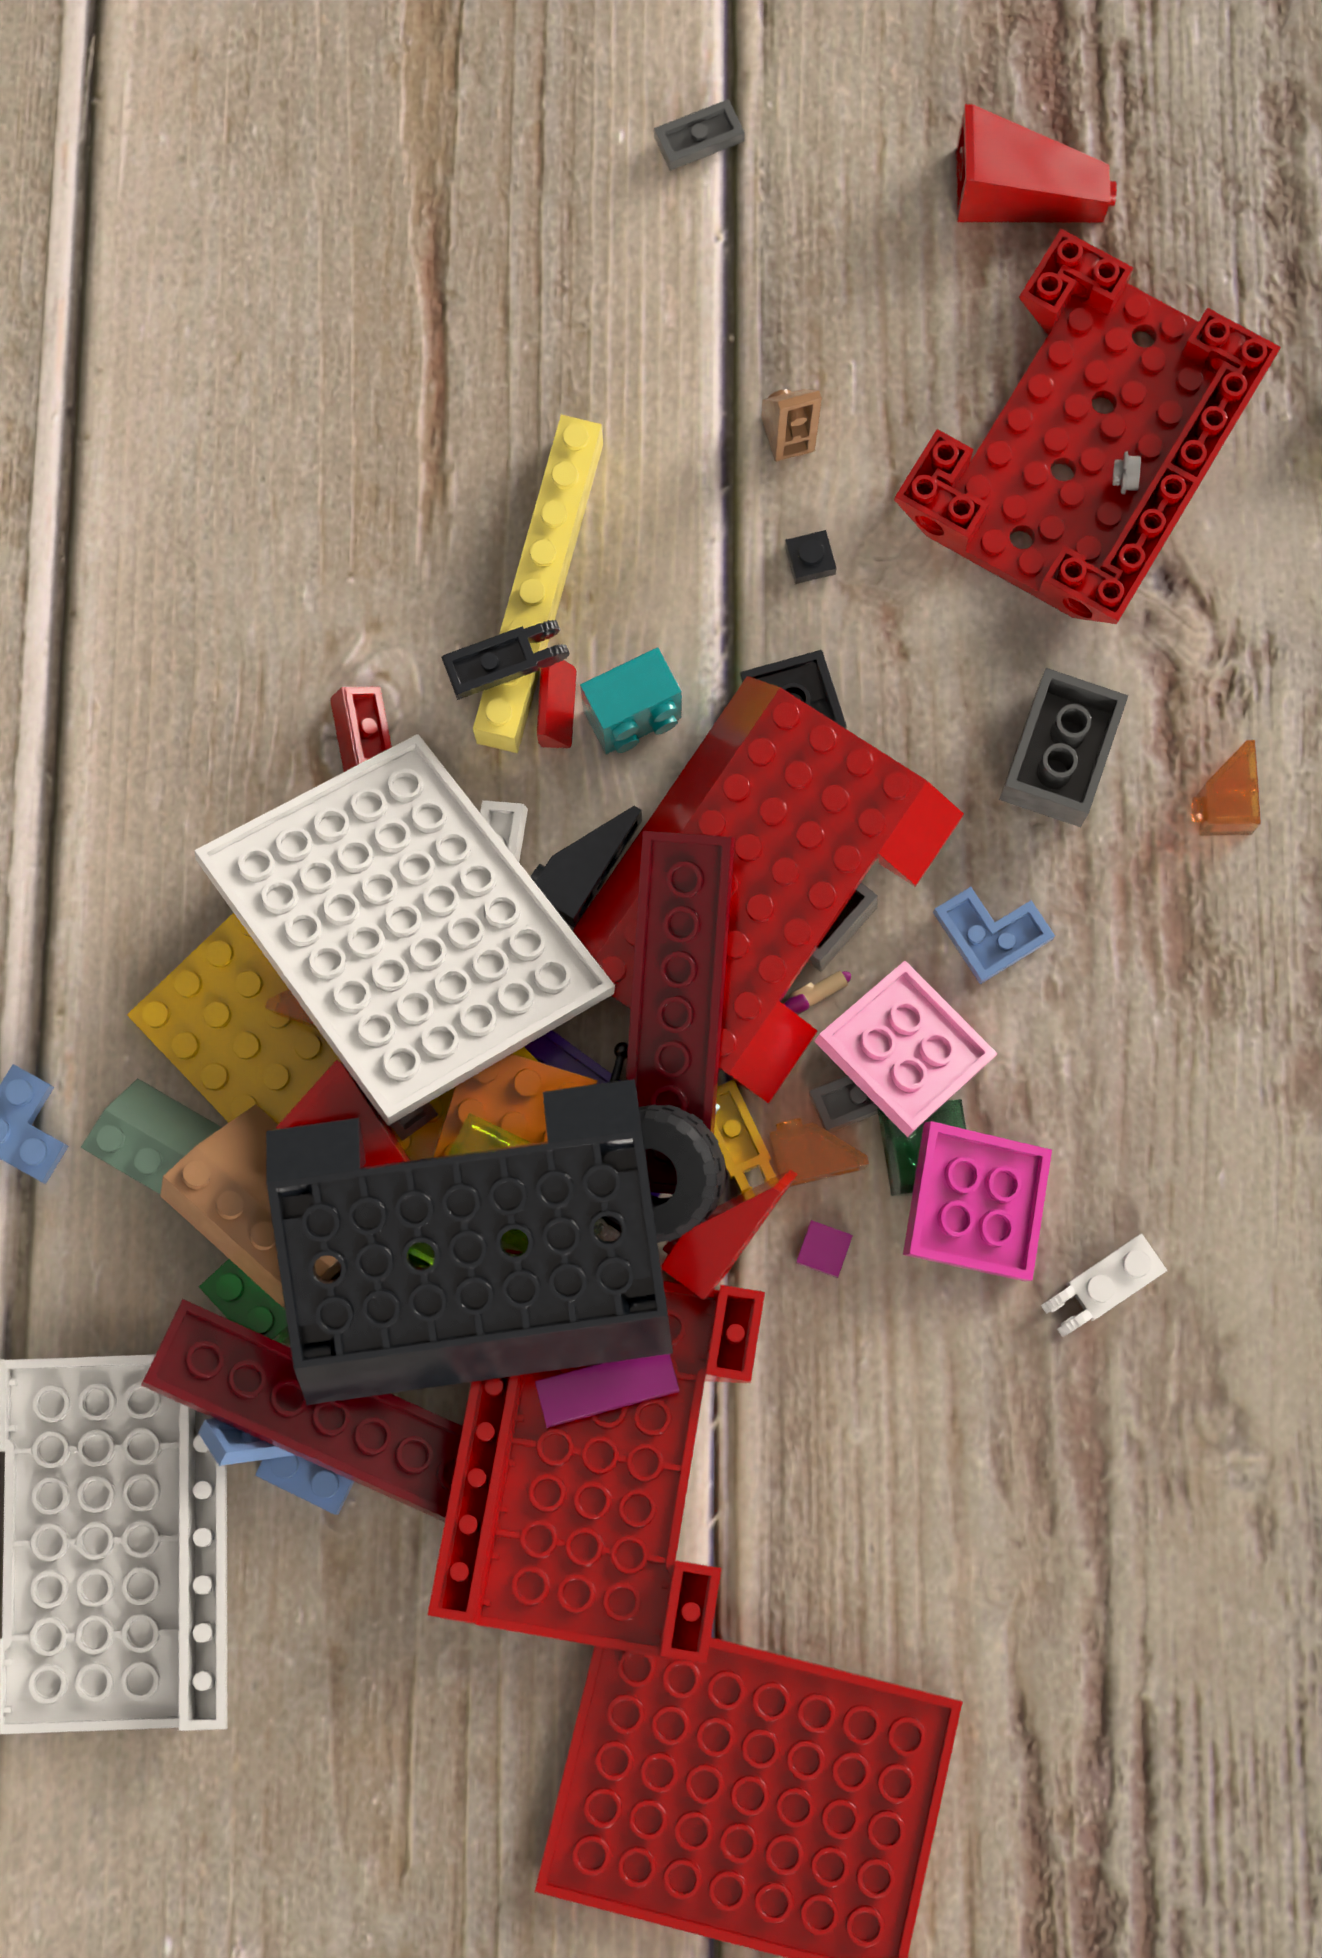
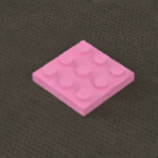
[814,961,997,1137]

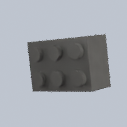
[999,668,1129,828]

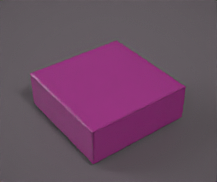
[796,1220,853,1278]

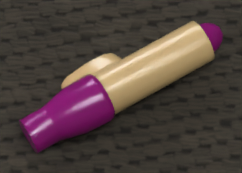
[783,971,852,1015]

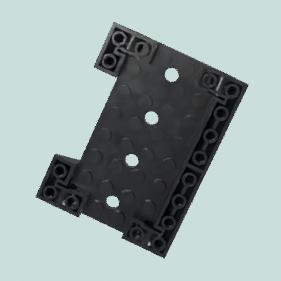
[266,1079,673,1405]

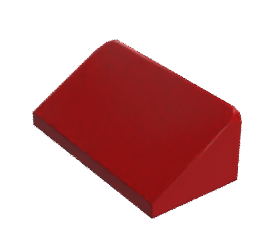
[537,660,577,749]
[330,687,392,772]

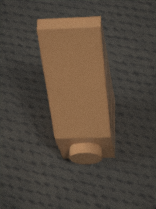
[761,389,822,462]

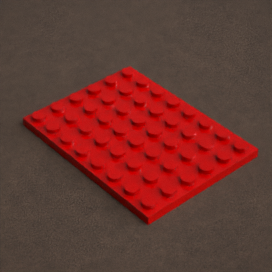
[535,1637,963,1958]

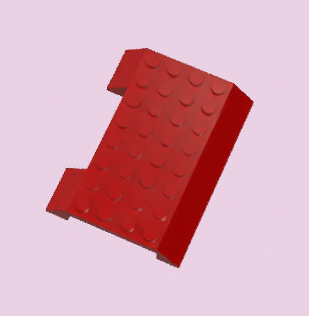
[573,676,964,1104]
[427,1248,765,1664]

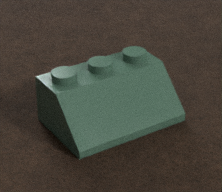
[81,1078,222,1194]

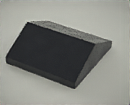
[740,650,847,729]

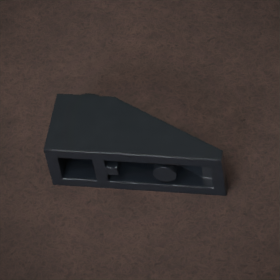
[531,805,642,928]

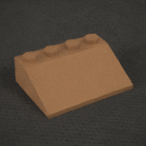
[160,1104,341,1309]

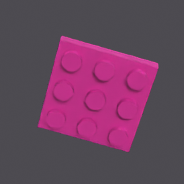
[903,1121,1052,1281]

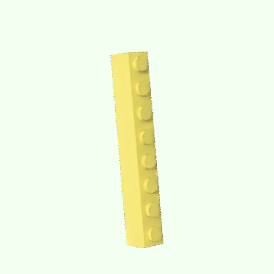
[473,415,603,753]

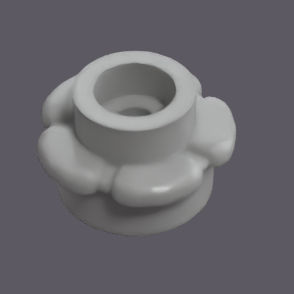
[1113,451,1141,494]

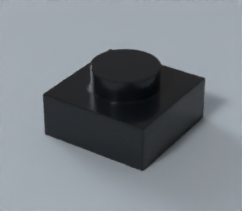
[785,530,837,584]

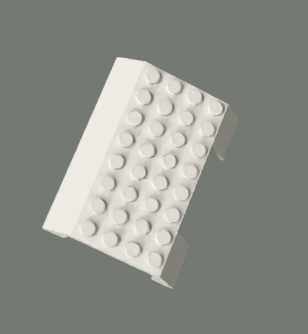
[0,1354,227,1734]

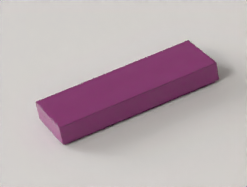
[535,1354,679,1428]

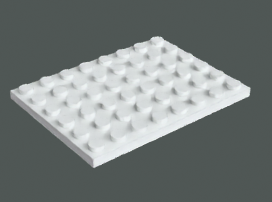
[194,734,615,1126]

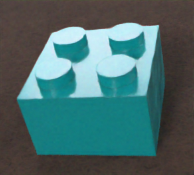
[580,647,682,755]

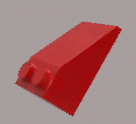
[661,1169,798,1300]

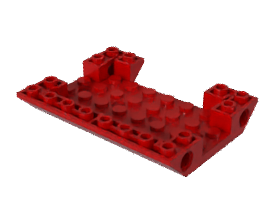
[894,229,1281,624]

